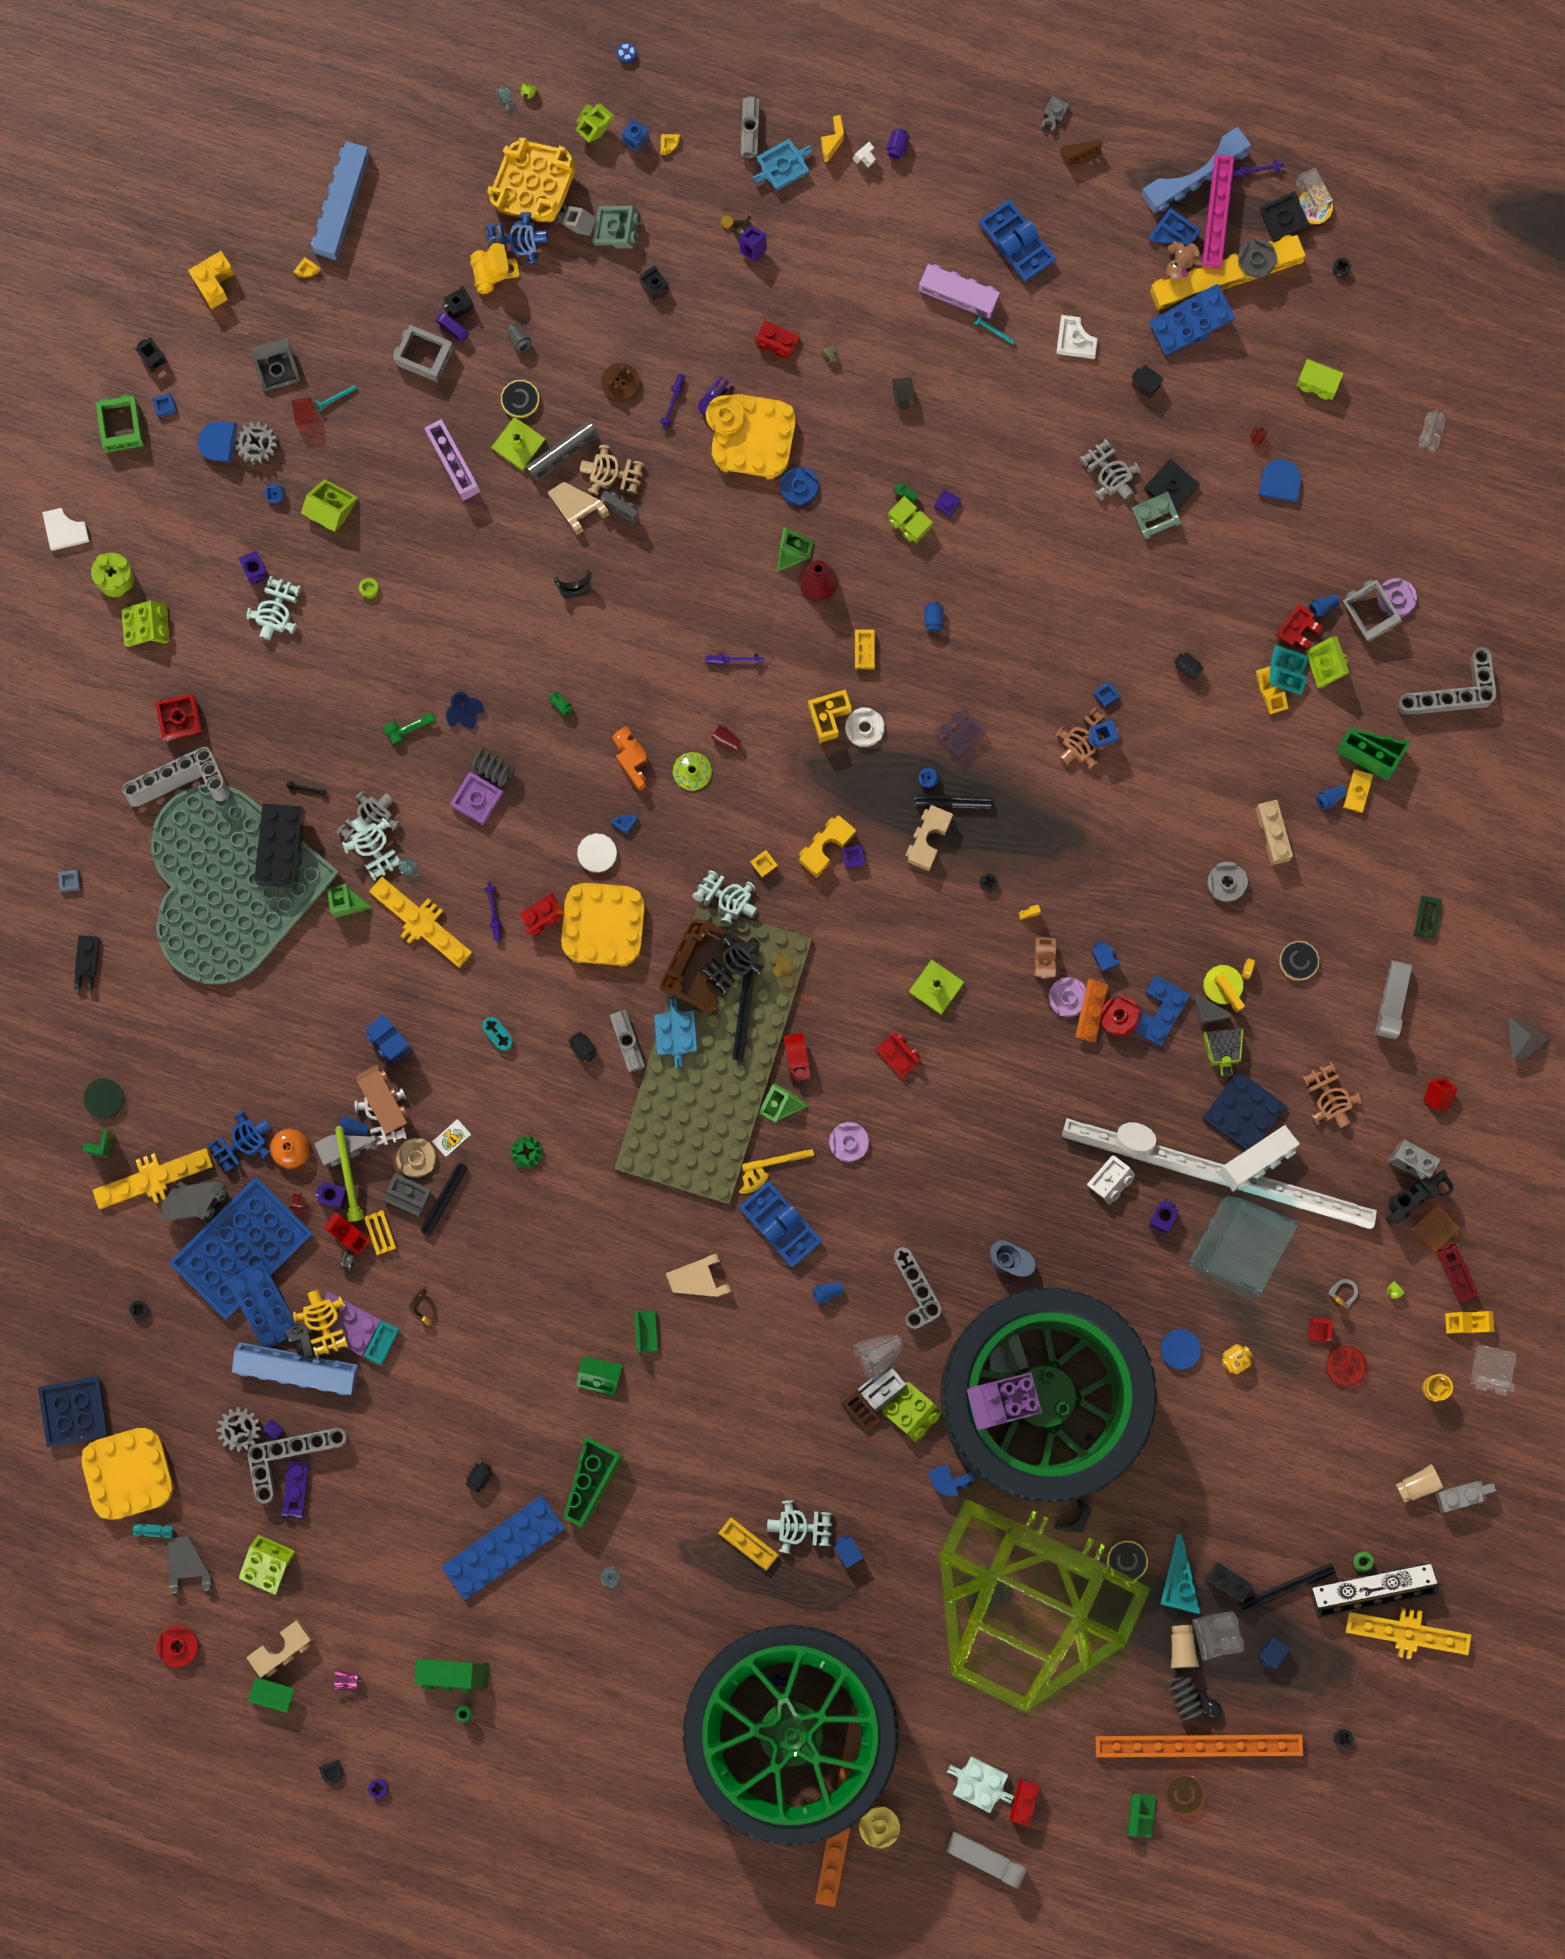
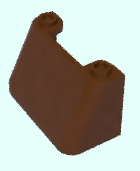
[660,919,746,1013]

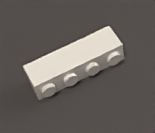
[1219,1125,1299,1192]

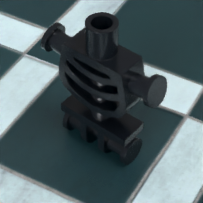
[700,932,764,994]

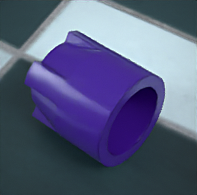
[262,1419,284,1440]

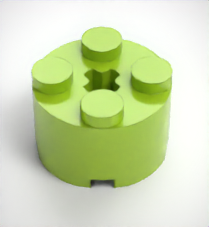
[91,553,135,597]

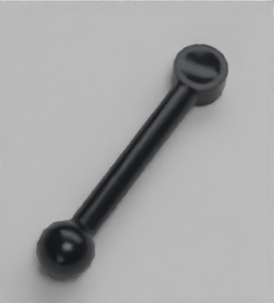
[286,781,327,795]

